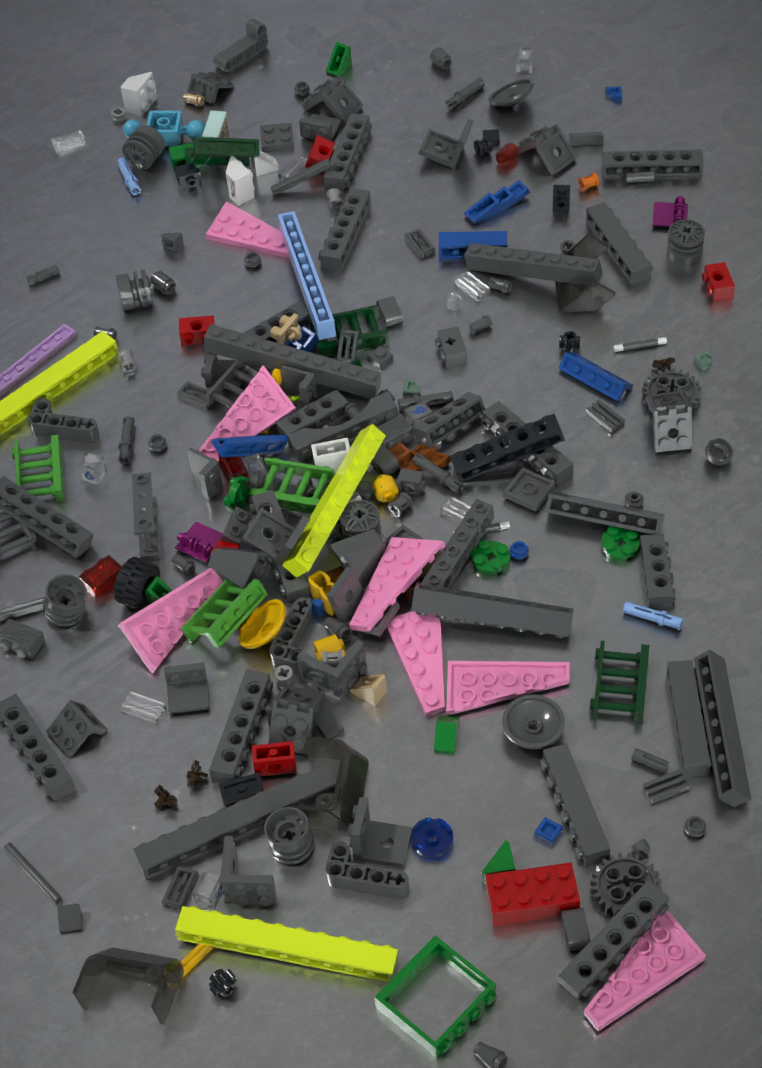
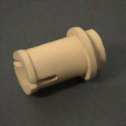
[183,93,204,107]

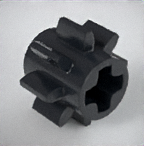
[559,331,581,352]
[209,969,237,997]

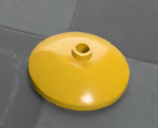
[238,599,286,649]

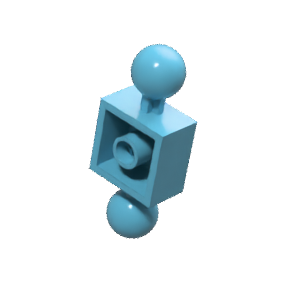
[123,111,206,147]

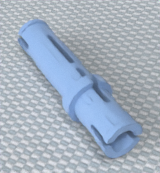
[117,158,141,195]
[623,601,684,630]

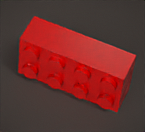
[485,862,580,926]

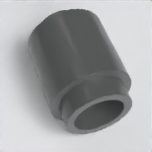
[430,47,452,70]
[150,271,176,294]

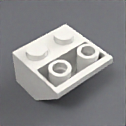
[121,72,157,117]
[226,156,255,206]
[311,438,350,483]

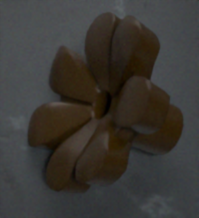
[652,357,675,373]
[186,760,208,787]
[154,785,177,809]

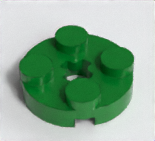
[223,476,251,513]
[601,526,640,562]
[471,540,510,576]

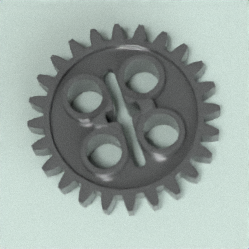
[642,368,702,413]
[590,853,662,917]

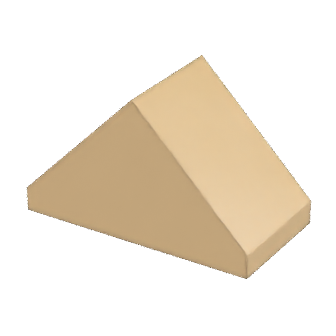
[350,674,387,706]

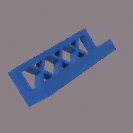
[559,352,633,401]
[212,434,289,458]

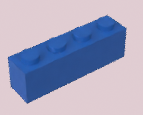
[438,231,507,259]

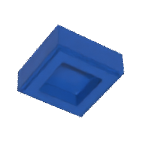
[534,817,563,846]

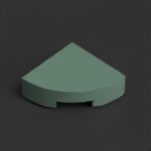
[694,351,712,372]
[403,378,421,397]

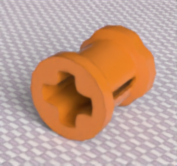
[578,172,600,192]

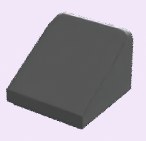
[161,232,184,252]
[57,904,82,933]

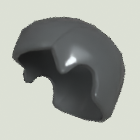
[705,438,734,466]

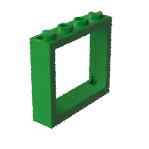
[374,935,497,1057]

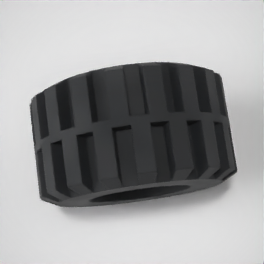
[114,556,160,610]

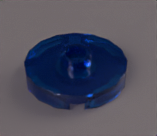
[411,818,454,858]

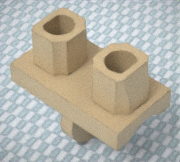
[270,313,302,345]

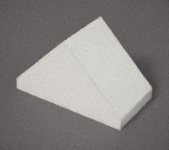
[251,150,280,176]

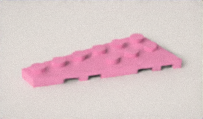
[206,201,290,259]
[199,365,296,463]
[349,537,446,632]
[118,568,223,674]
[386,611,445,717]
[446,661,570,716]
[584,910,706,1031]

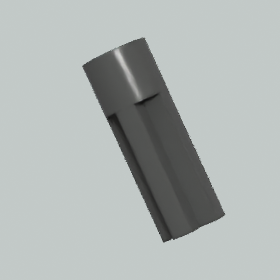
[625,171,655,183]
[631,748,669,773]

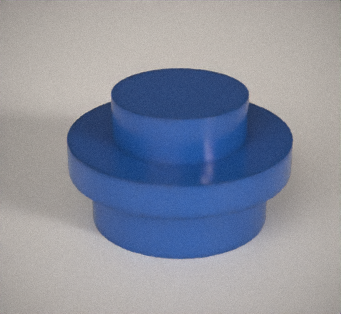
[509,541,529,559]

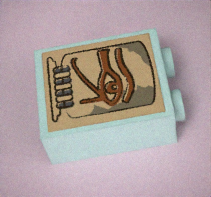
[202,111,230,138]

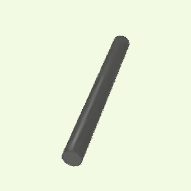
[4,843,62,904]

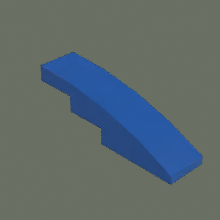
[464,180,530,224]

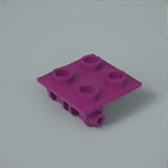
[653,196,688,227]
[175,522,223,563]

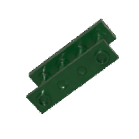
[185,137,260,166]
[309,305,389,358]
[590,640,650,724]

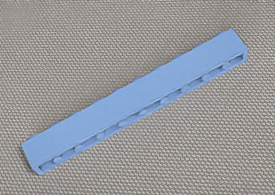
[278,211,336,340]

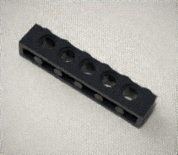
[450,414,565,482]

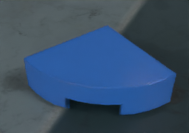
[605,86,622,101]
[310,599,325,617]

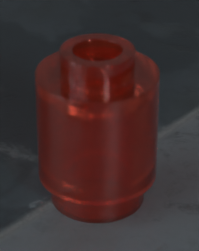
[495,143,518,166]

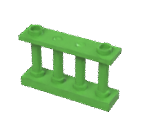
[11,435,65,503]
[249,457,335,514]
[180,579,268,648]

